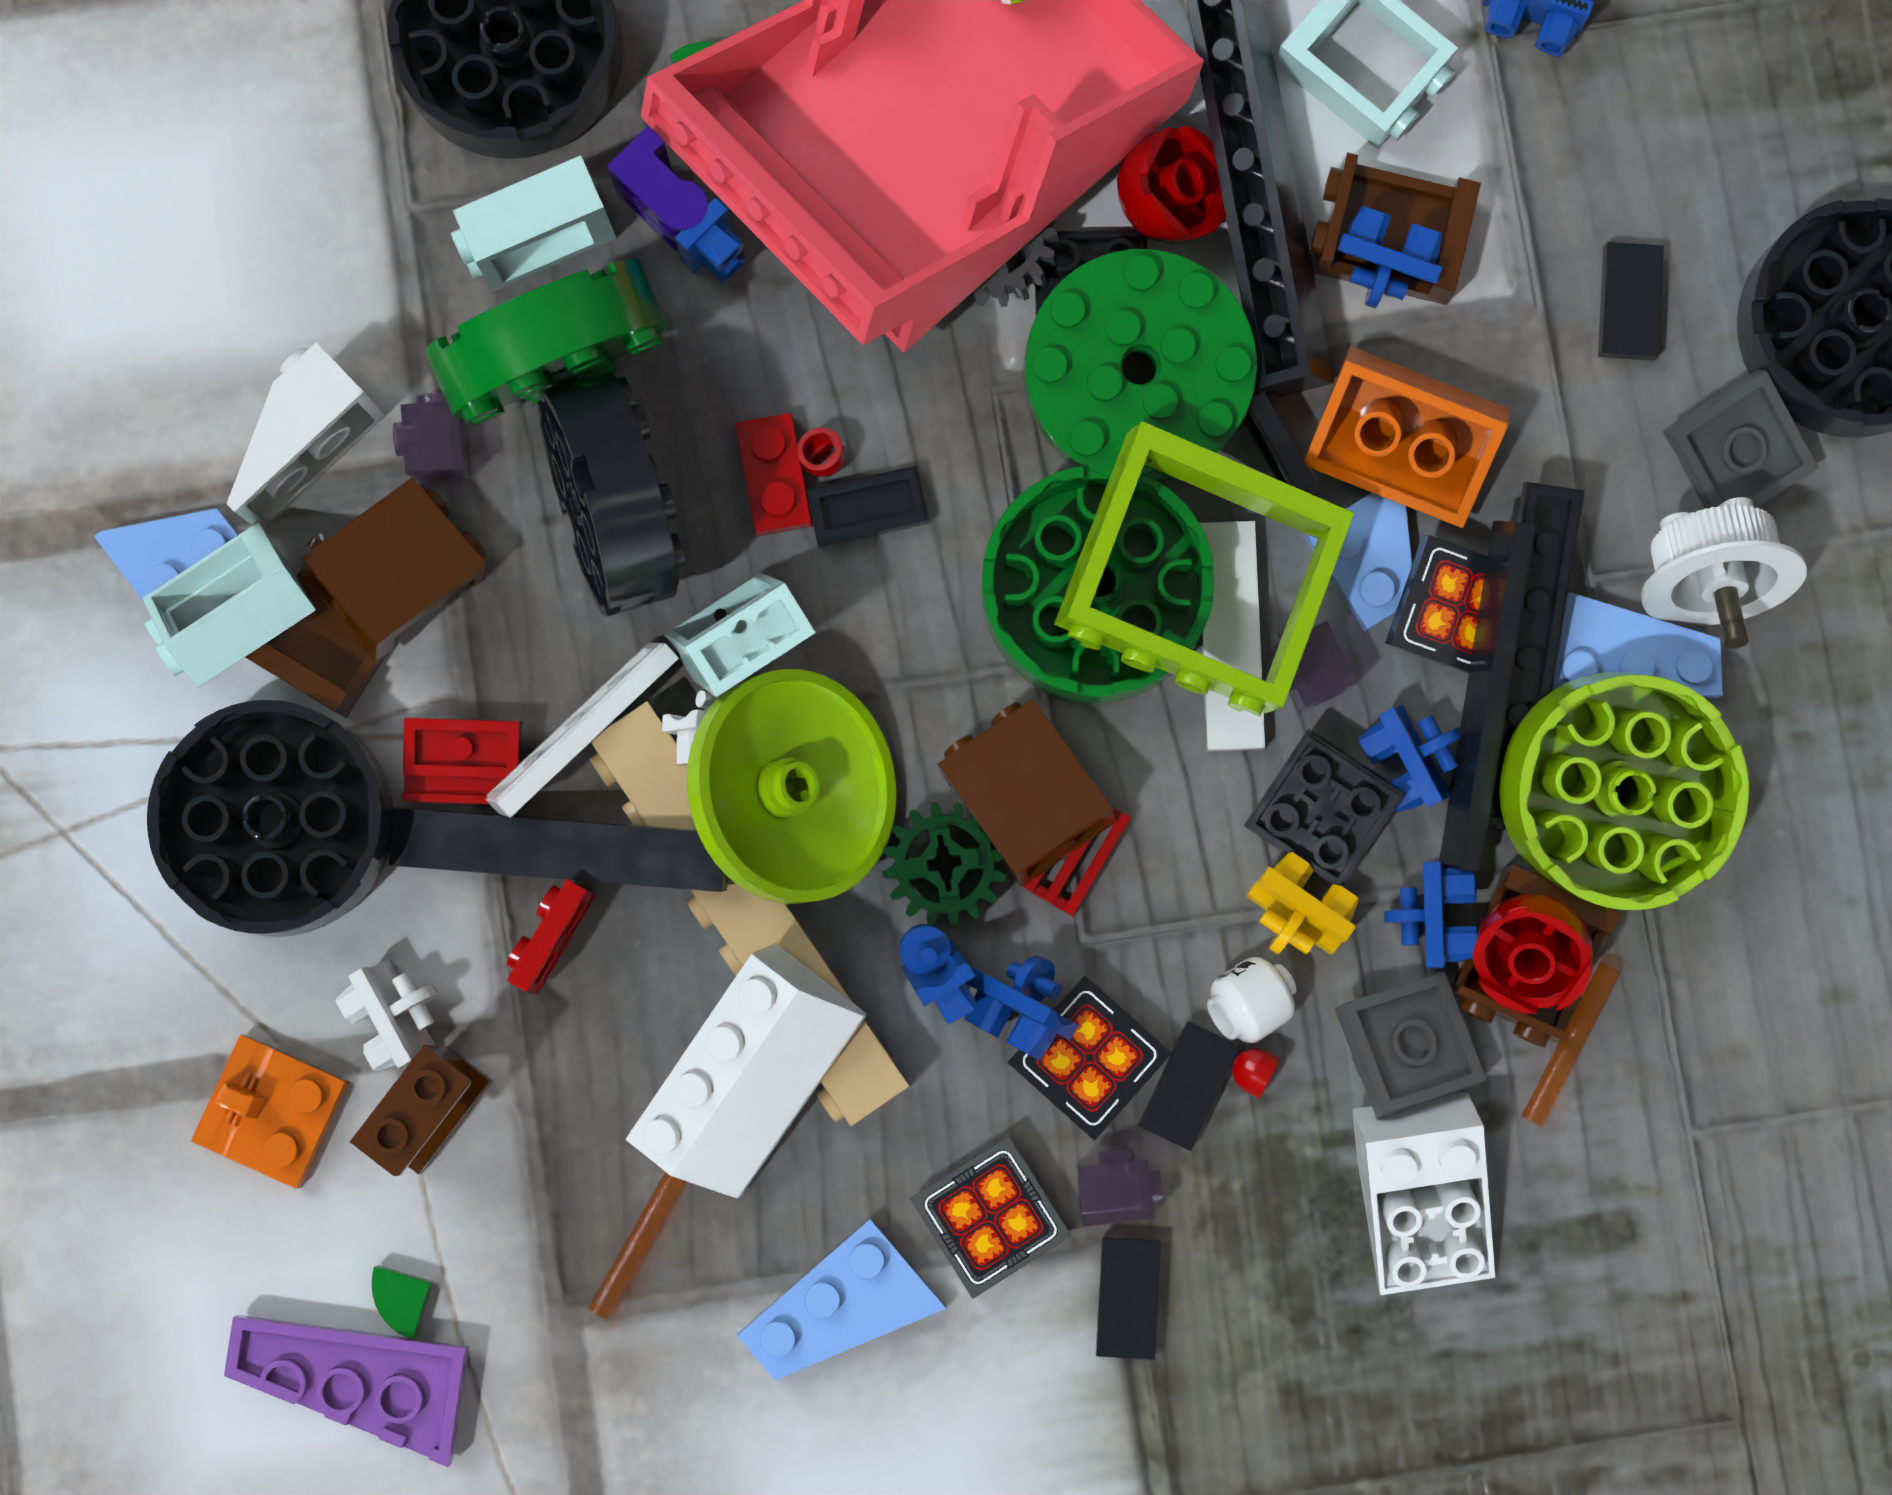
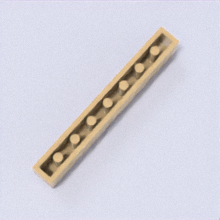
[589,701,910,1126]

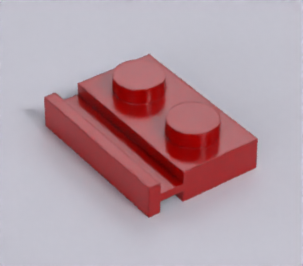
[402,717,523,804]
[506,879,597,995]

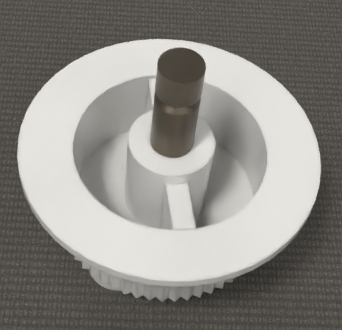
[1641,497,1807,649]

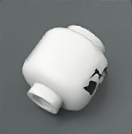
[1207,957,1297,1043]

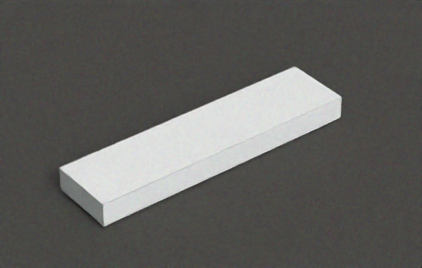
[1200,521,1265,752]
[485,643,679,818]

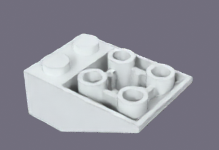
[1352,1092,1495,1295]

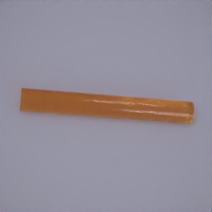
[1521,963,1620,1127]
[588,1172,686,1320]

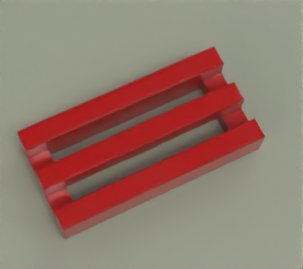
[1023,805,1131,917]

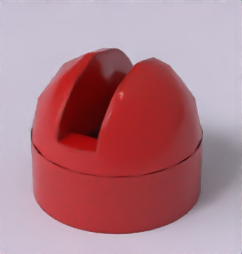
[797,427,845,477]
[1232,1048,1280,1099]

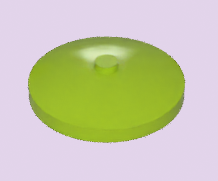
[687,669,897,904]

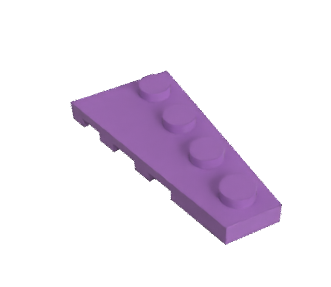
[224,1315,469,1467]

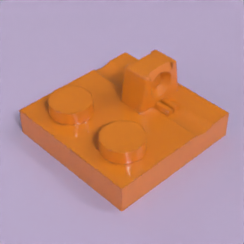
[191,1034,350,1189]

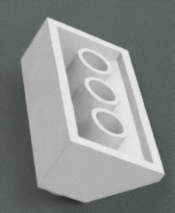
[625,943,867,1198]

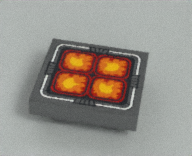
[910,1135,1072,1299]

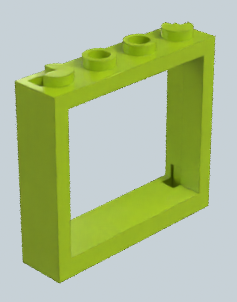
[1054,421,1354,717]

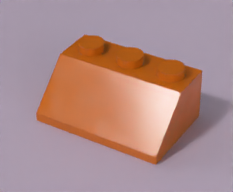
[1304,346,1510,528]

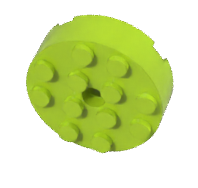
[1499,672,1749,910]

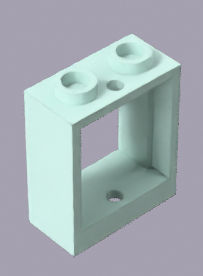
[1275,0,1458,149]
[451,155,616,292]
[142,522,316,688]
[664,572,816,697]

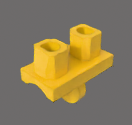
[1246,852,1359,955]

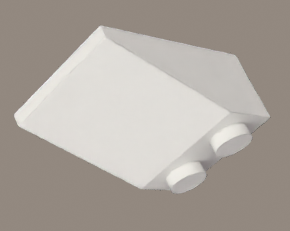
[227,342,385,529]

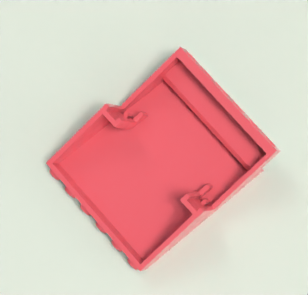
[640,0,1204,353]

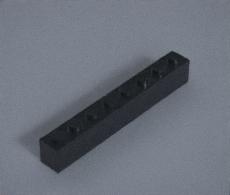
[1186,0,1334,397]

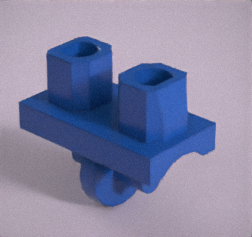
[1336,206,1442,308]
[1358,705,1463,812]
[1384,862,1478,969]
[899,924,979,1024]
[964,955,1078,1061]

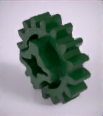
[882,802,1006,928]

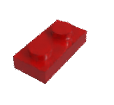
[735,413,812,537]

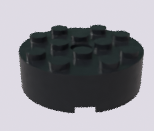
[388,0,623,159]
[1737,198,1892,438]
[537,372,686,617]
[147,700,393,937]

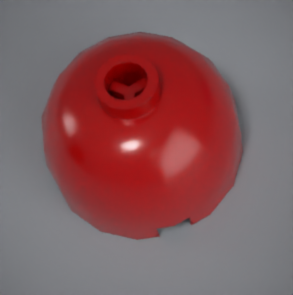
[1117,125,1226,244]
[1472,894,1593,1014]

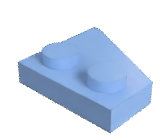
[1304,493,1412,633]
[94,508,239,602]

